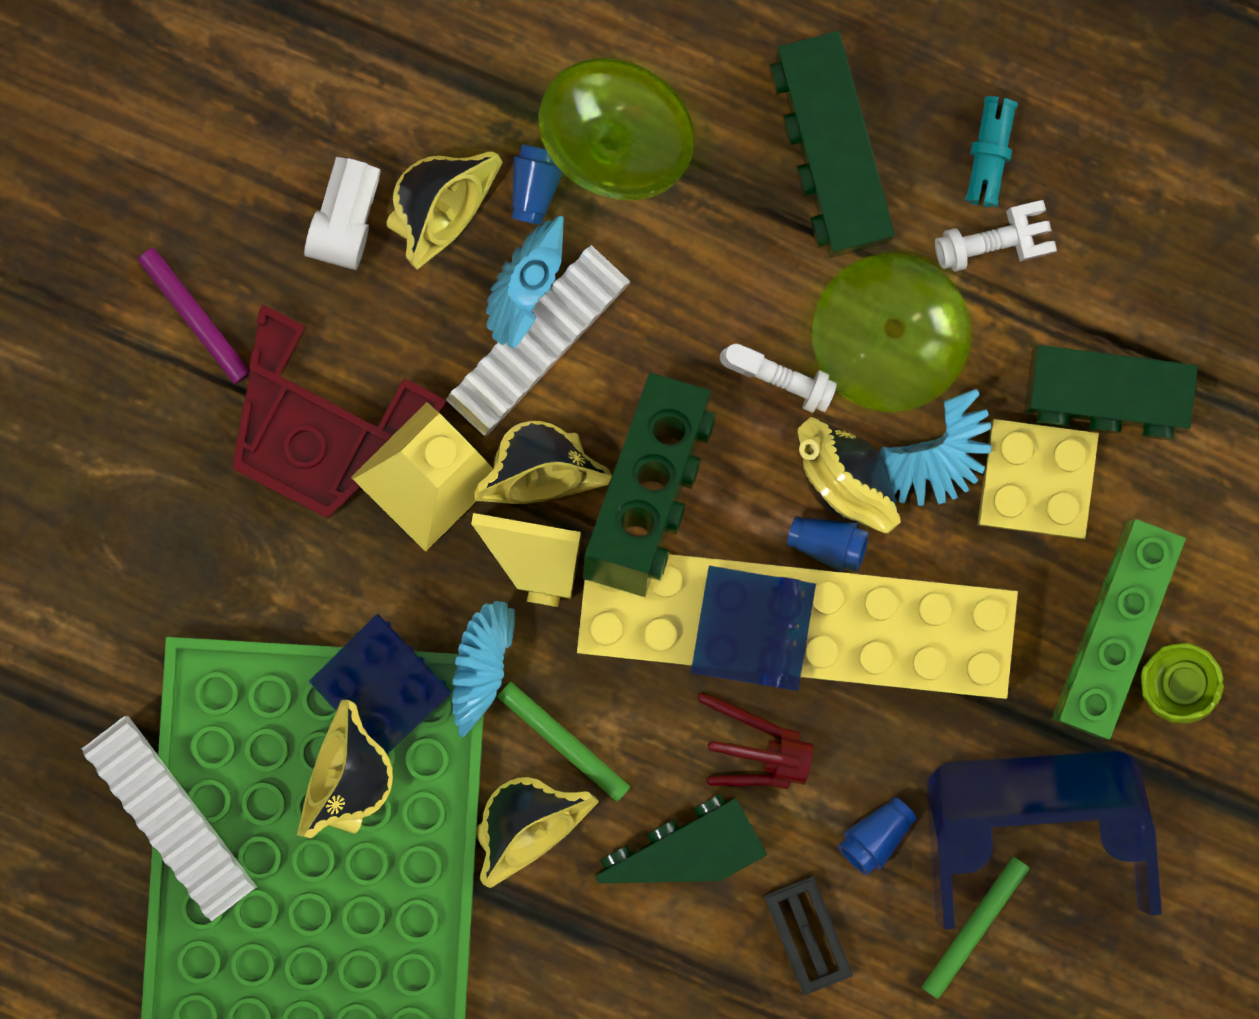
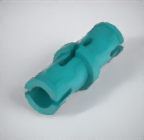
[964,96,1018,208]

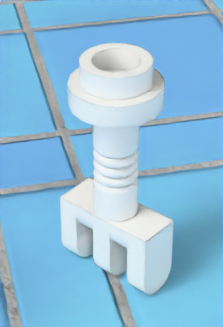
[935,200,1057,271]
[719,344,837,413]

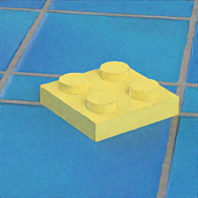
[978,419,1099,539]

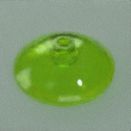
[538,58,695,200]
[812,253,971,412]

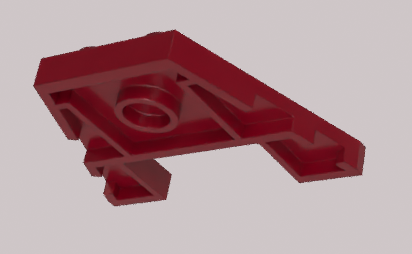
[232,304,447,519]

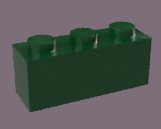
[1024,345,1198,440]

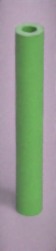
[497,681,631,802]
[921,856,1030,1000]

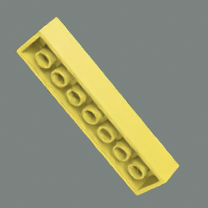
[577,554,1018,699]

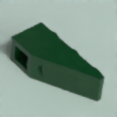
[594,793,767,884]

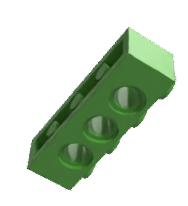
[1051,519,1186,740]

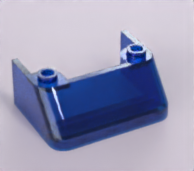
[926,751,1162,930]

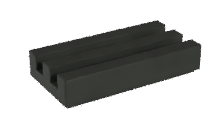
[763,875,853,996]

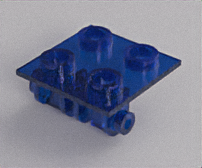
[691,566,816,691]
[309,614,452,754]

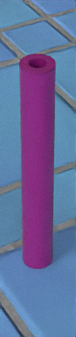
[137,247,250,385]

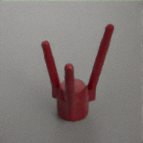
[697,692,813,790]

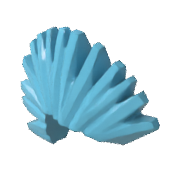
[486,216,564,348]
[879,389,992,506]
[452,601,515,738]

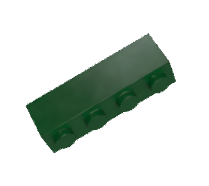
[769,30,895,258]

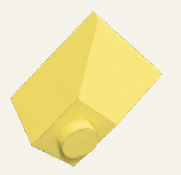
[351,402,493,552]
[471,513,582,607]

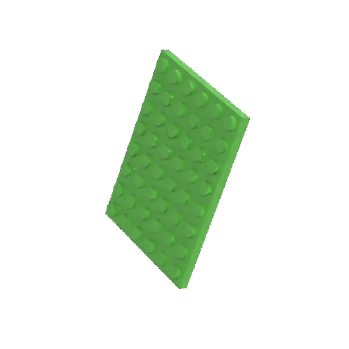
[141,637,484,1019]

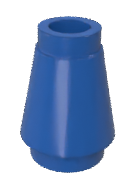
[511,144,566,225]
[787,516,869,573]
[838,797,917,876]

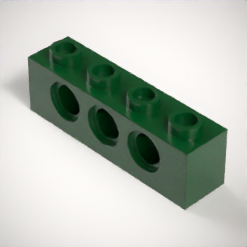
[583,372,716,597]

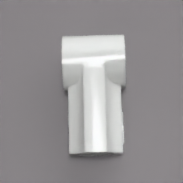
[304,157,381,270]

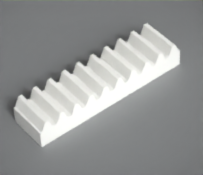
[446,245,630,437]
[82,716,257,921]

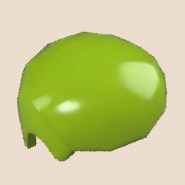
[1141,643,1224,724]

